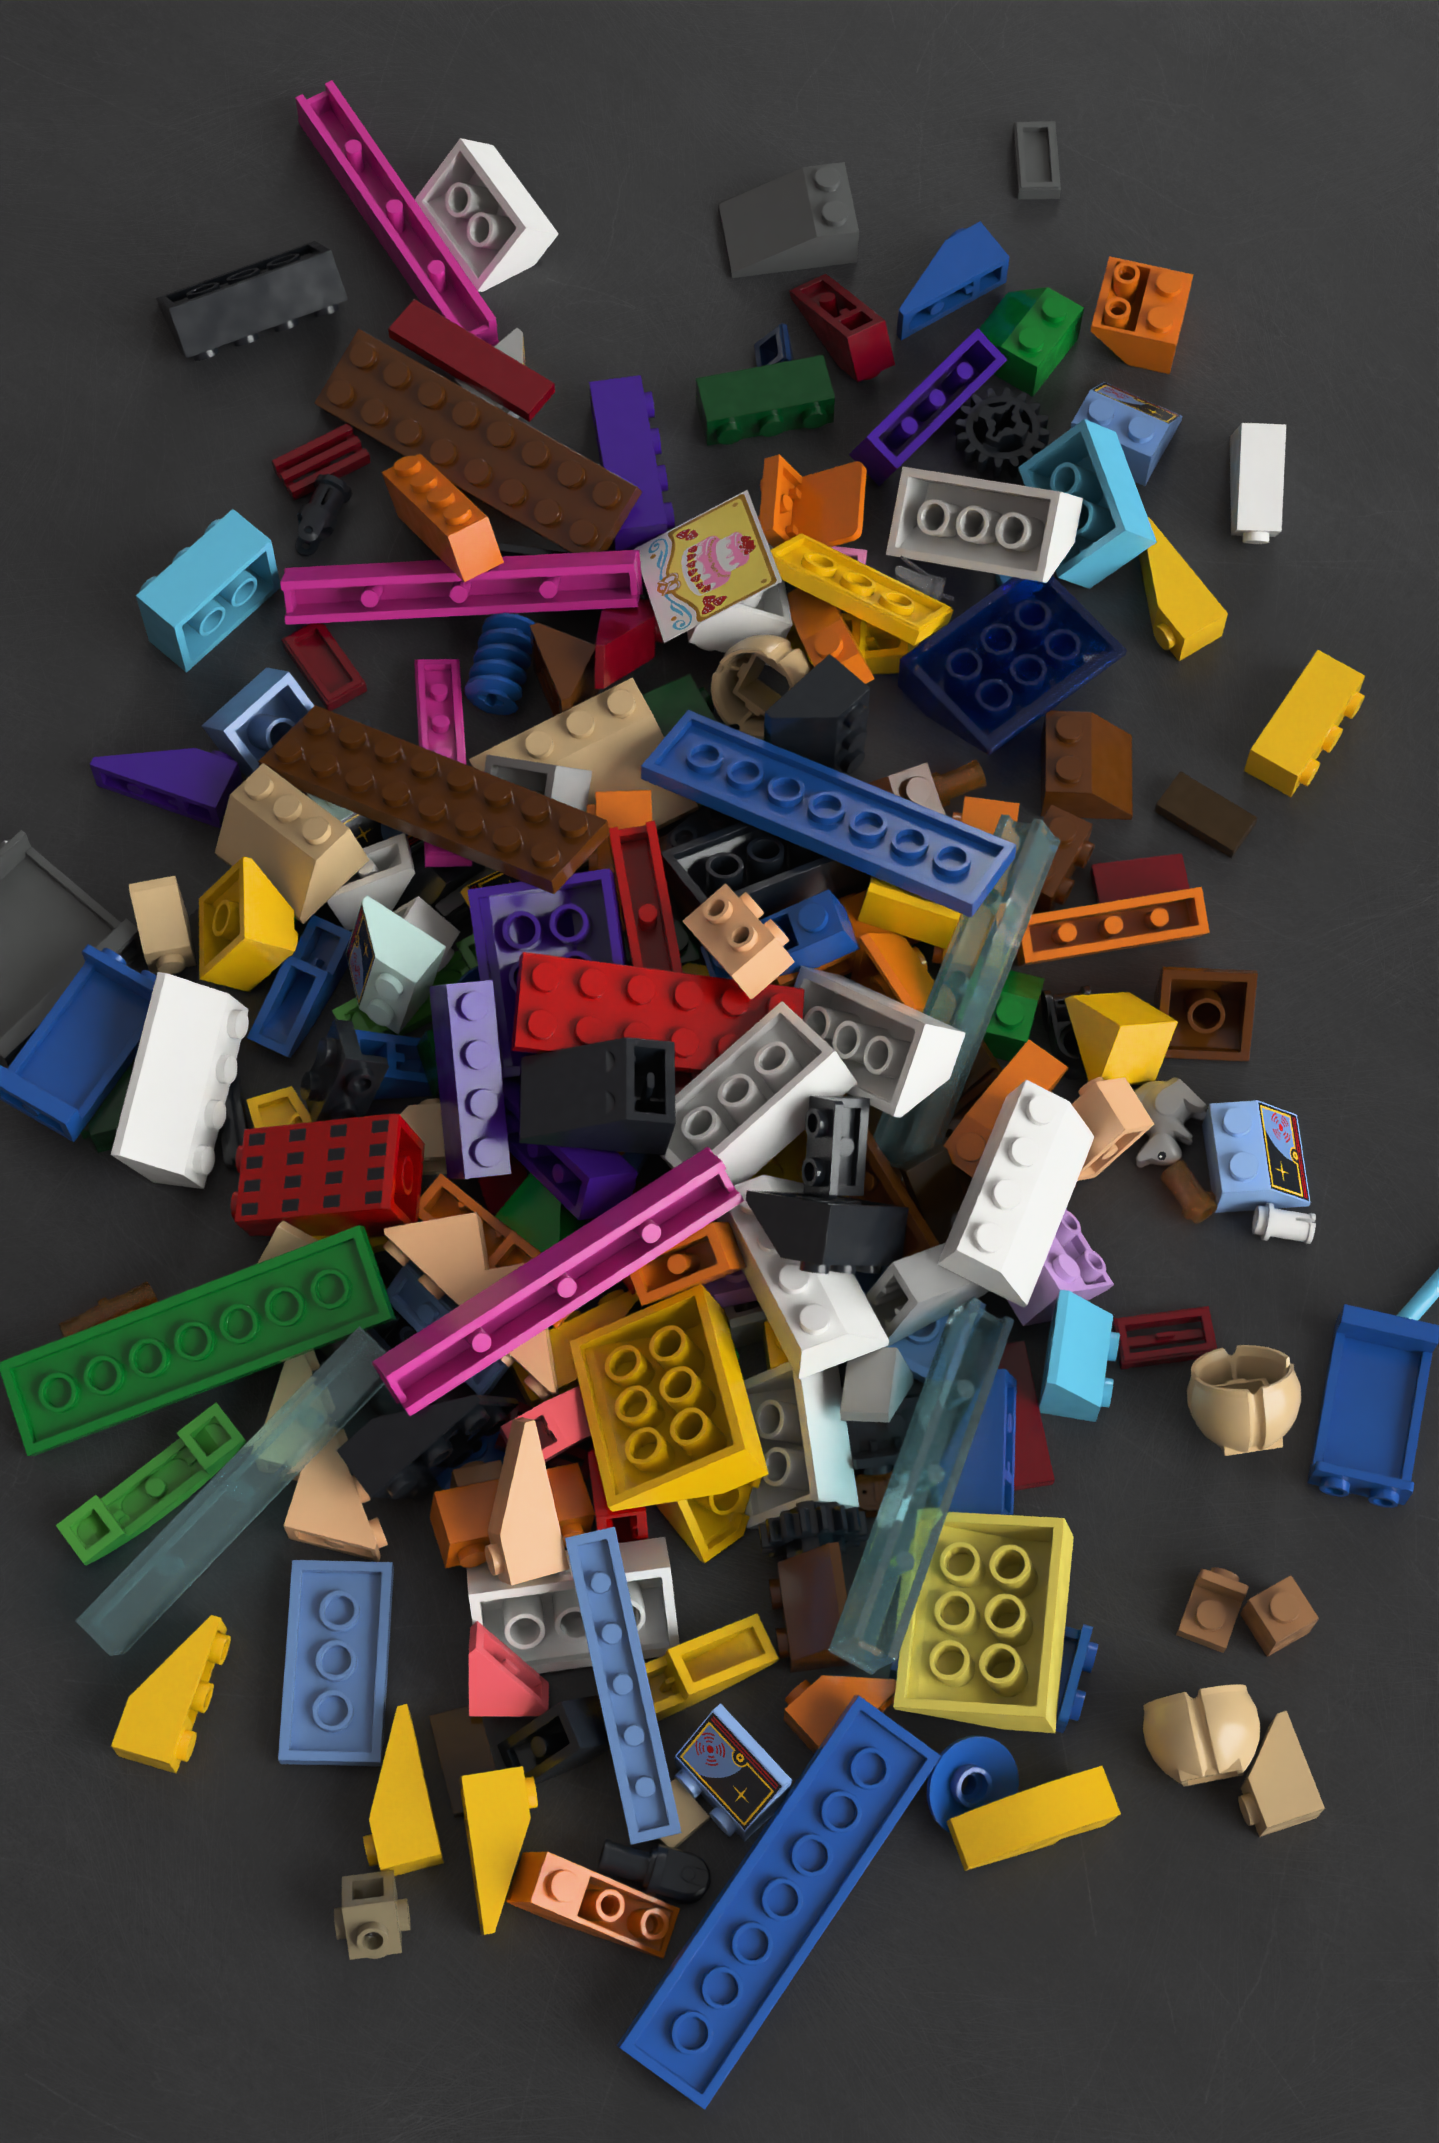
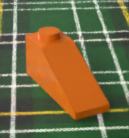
[787,588,875,684]
[943,1040,1068,1178]

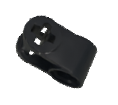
[1041,985,1092,1080]

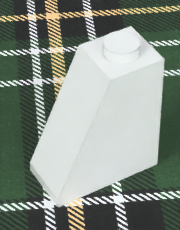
[1230,423,1286,544]

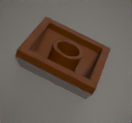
[530,623,599,717]
[1154,967,1258,1061]

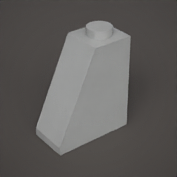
[865,1243,989,1347]

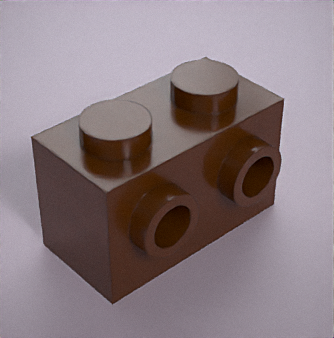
[1007,805,1095,914]

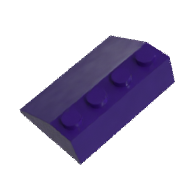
[468,868,628,1079]

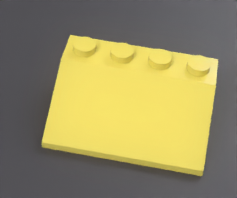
[893,1510,1074,1733]

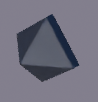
[754,323,794,367]

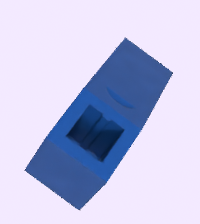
[700,889,860,979]

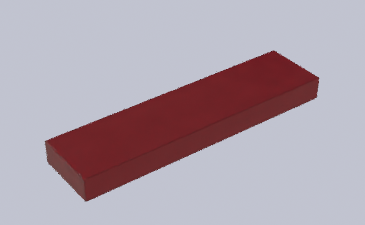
[388,299,555,422]

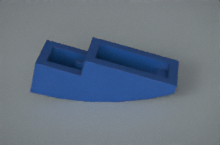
[247,915,352,1058]

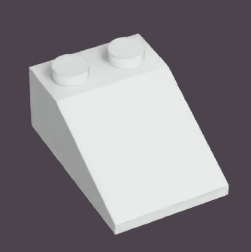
[687,545,793,666]

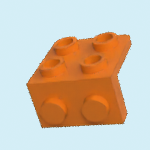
[758,454,867,548]

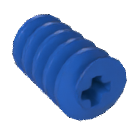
[465,613,536,715]

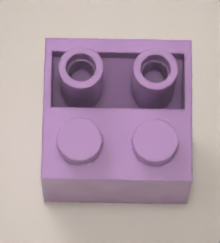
[1007,1209,1114,1326]

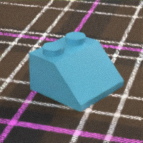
[1039,1289,1120,1422]

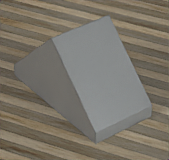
[840,1347,914,1422]

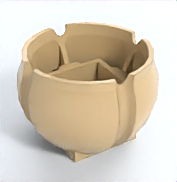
[711,635,814,740]
[1187,1345,1301,1456]
[1143,1684,1260,1787]

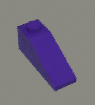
[90,748,243,829]

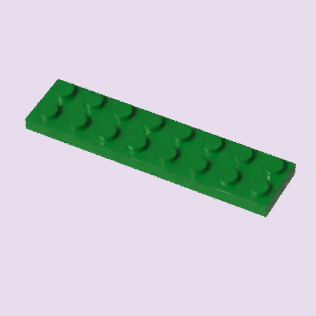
[0,1225,396,1456]

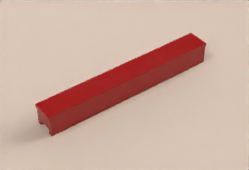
[608,820,699,1171]

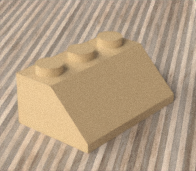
[215,763,369,924]

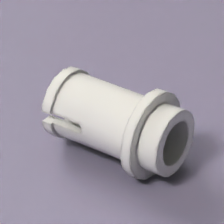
[1252,1203,1316,1244]

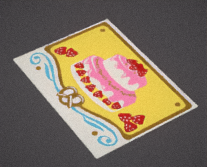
[634,490,782,643]

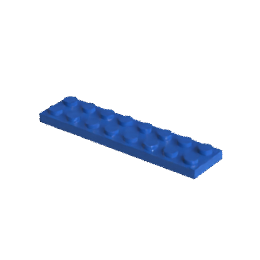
[641,710,1016,918]
[616,1695,941,2110]

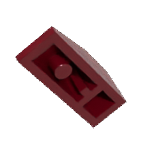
[789,274,895,382]
[595,599,664,689]

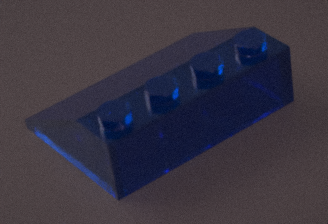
[898,576,1127,756]

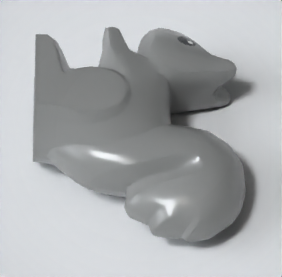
[1134,1077,1207,1168]

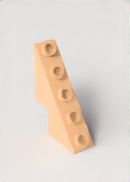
[383,1212,559,1402]
[254,1350,388,1562]

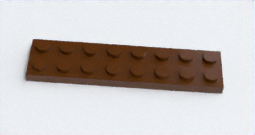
[314,329,642,553]
[258,705,610,894]

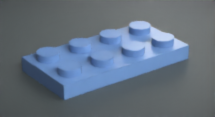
[278,1560,394,1766]

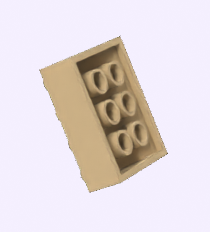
[469,677,699,871]

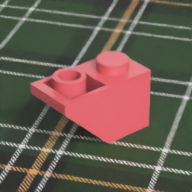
[500,1386,591,1463]

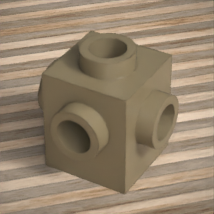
[334,1870,411,1960]

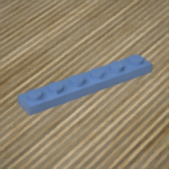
[565,1527,682,1845]

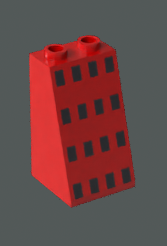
[231,1114,425,1236]

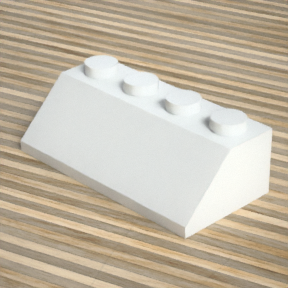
[886,467,1083,583]
[794,966,966,1118]
[111,972,249,1189]
[660,1001,858,1185]
[937,1080,1094,1308]
[717,1175,889,1380]
[466,1537,679,1674]

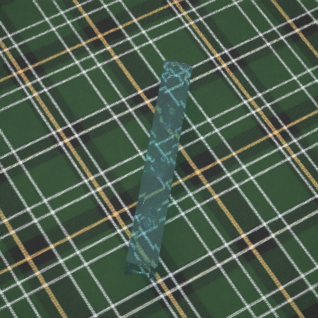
[873,814,1060,1168]
[828,1297,1014,1675]
[76,1326,386,1656]

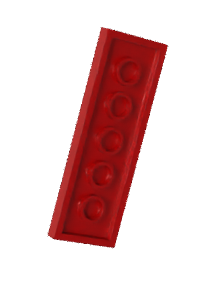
[511,952,805,1074]

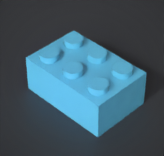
[1018,419,1157,589]
[136,509,281,673]

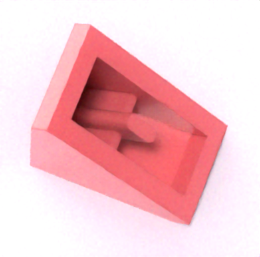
[469,1621,549,1716]

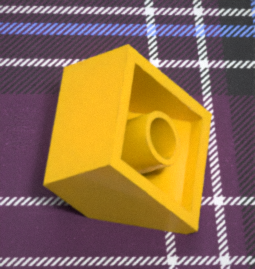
[199,856,298,992]

